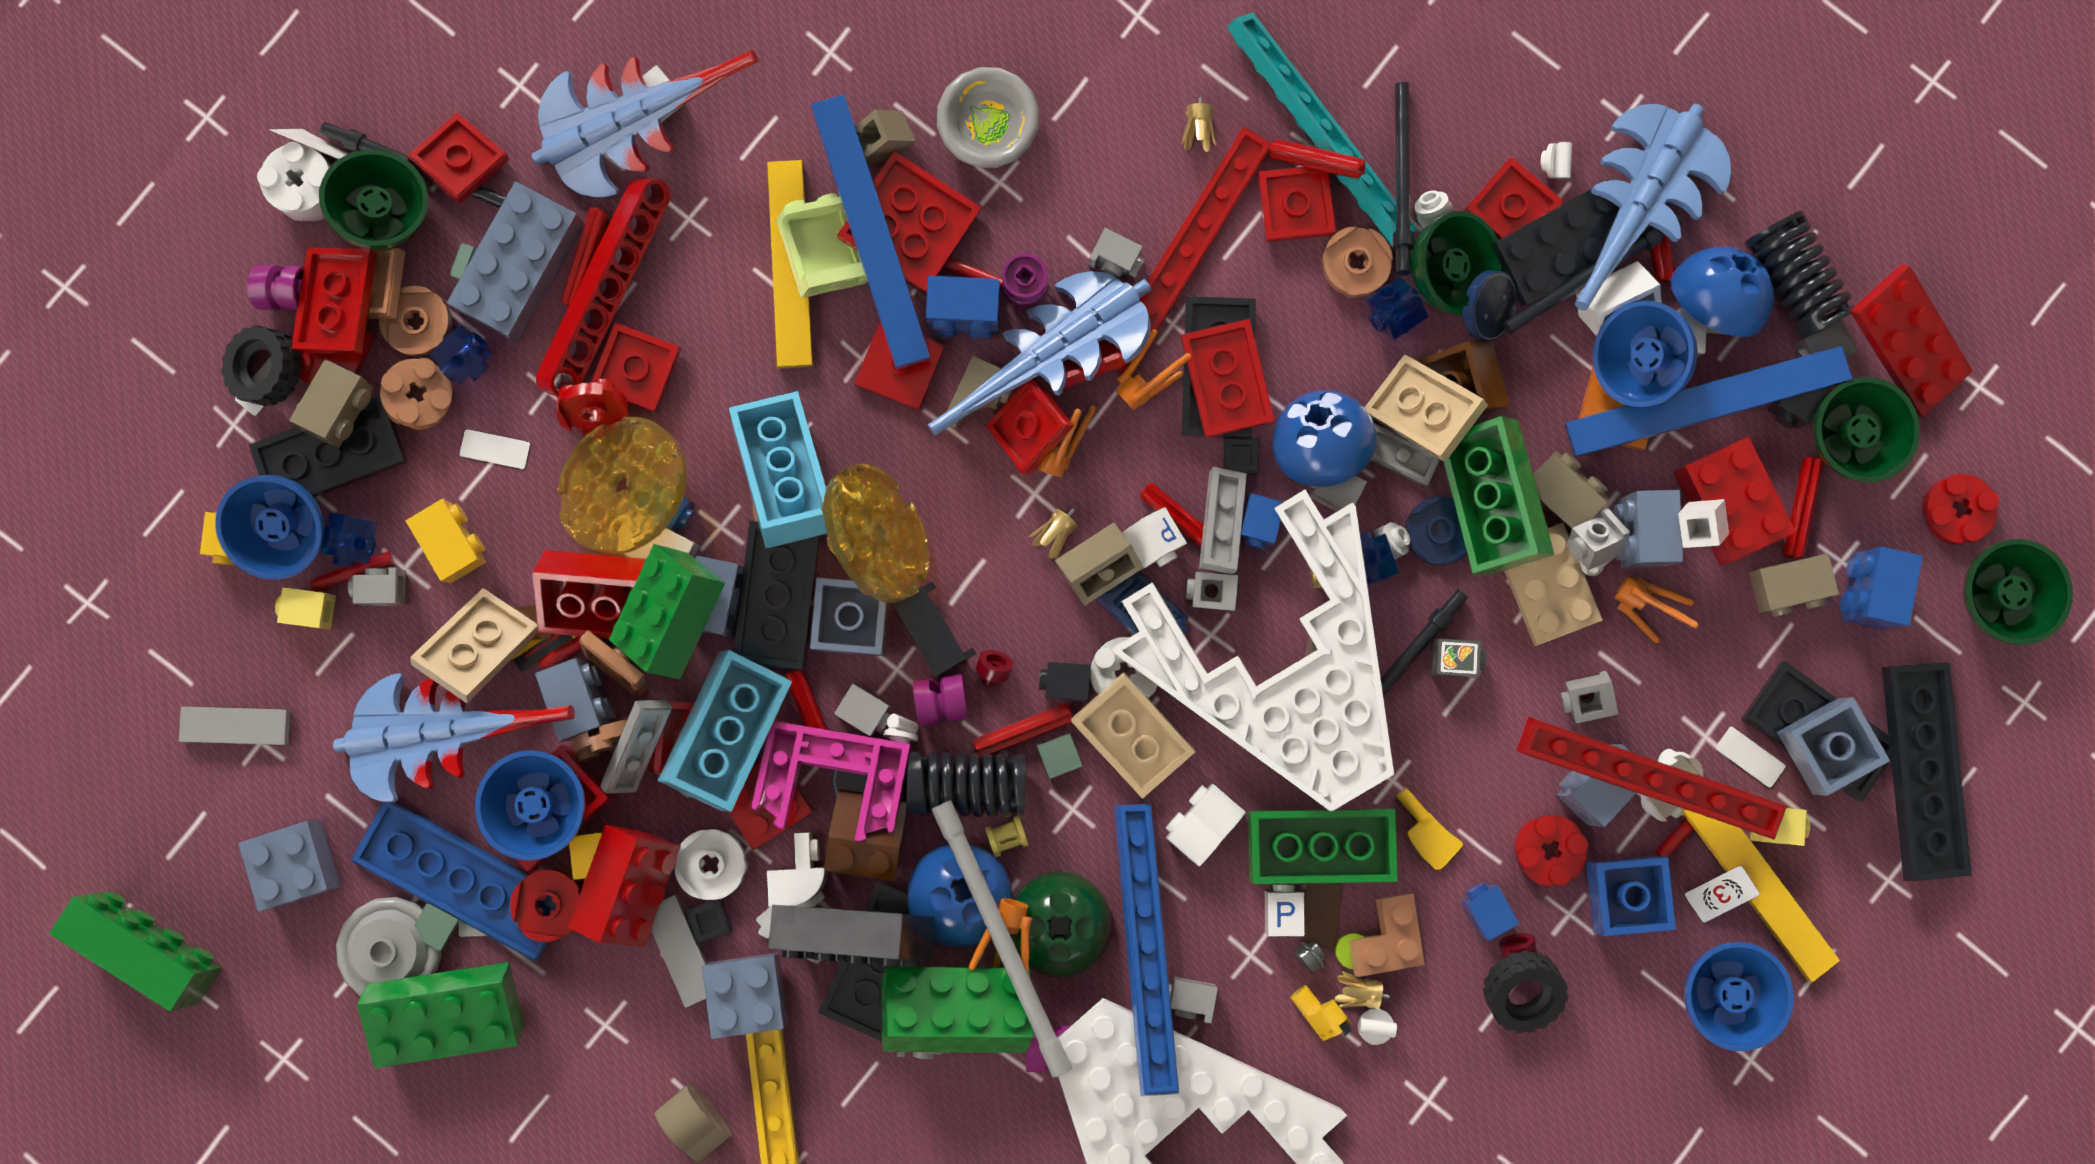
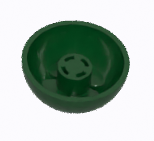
[319,150,428,250]
[1411,211,1504,316]
[1812,377,1920,482]
[1962,539,2073,645]
[1010,871,1112,977]

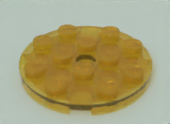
[557,417,687,555]
[821,463,929,603]

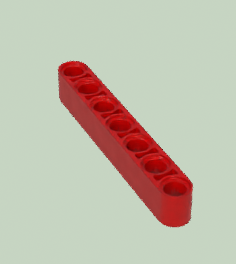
[536,176,671,397]

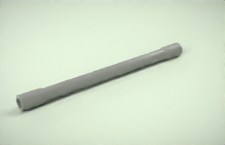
[931,800,1072,1078]

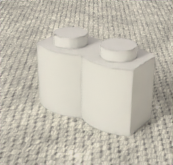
[1166,784,1246,867]

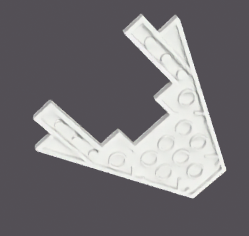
[1112,490,1394,811]
[1058,998,1347,1164]

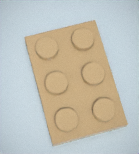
[1364,354,1488,462]
[1504,523,1603,646]
[410,588,538,703]
[1071,673,1195,799]

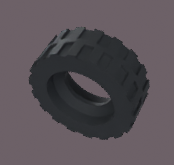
[221,325,303,406]
[1483,951,1569,1033]

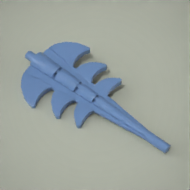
[1575,104,1731,311]
[928,271,1151,436]

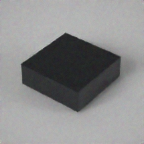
[1223,438,1259,474]
[686,898,732,944]

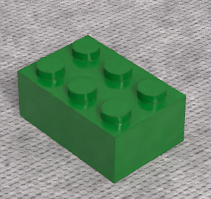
[609,544,725,679]

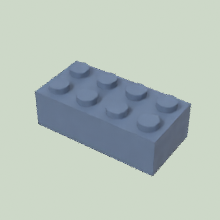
[447,181,584,343]

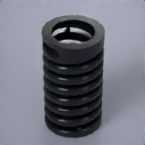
[1744,210,1856,341]
[907,751,1026,818]

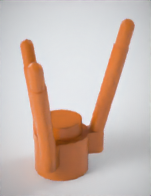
[1116,330,1191,411]
[1036,405,1097,478]
[1614,575,1698,643]
[969,898,1032,973]

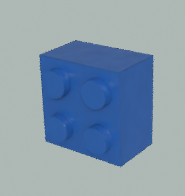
[926,276,1001,340]
[1839,546,1923,630]
[1586,855,1676,936]

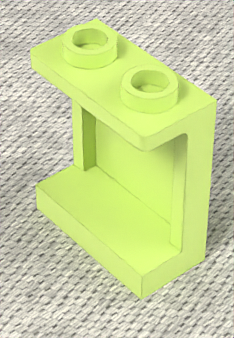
[776,193,867,298]

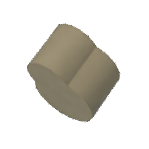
[655,1084,732,1163]

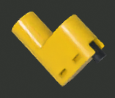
[1290,985,1352,1041]

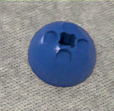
[1671,247,1774,337]
[1593,301,1698,407]
[1272,390,1377,487]
[215,475,324,580]
[475,750,585,861]
[907,843,1012,948]
[1684,942,1794,1051]

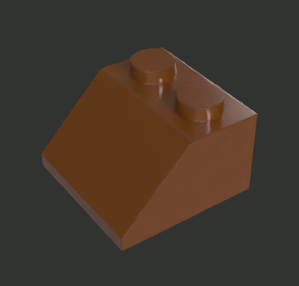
[1416,340,1510,416]
[824,789,907,882]

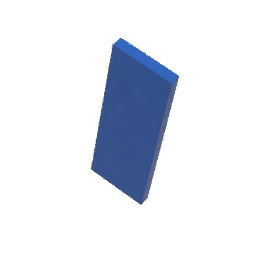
[350,802,556,962]

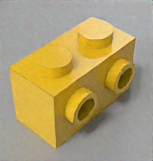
[405,499,486,584]

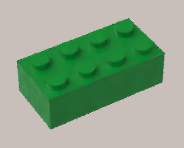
[1444,416,1554,575]
[1247,808,1397,884]
[49,891,222,1012]
[357,962,525,1069]
[881,967,1033,1053]

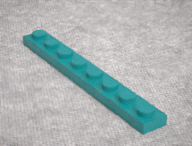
[1226,12,1418,247]

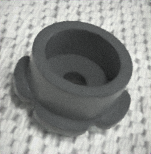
[1293,941,1326,974]

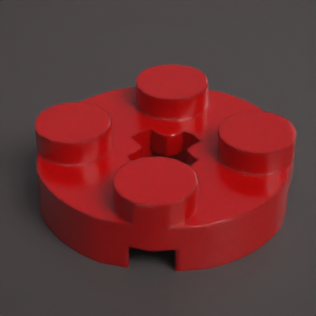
[556,379,628,437]
[1922,474,1999,545]
[1514,815,1588,886]
[510,869,581,942]

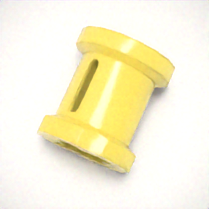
[985,816,1029,857]

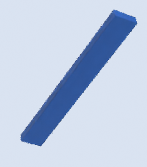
[811,94,930,369]
[1564,346,1853,458]
[1114,804,1179,1097]

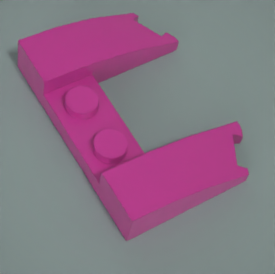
[752,721,912,843]

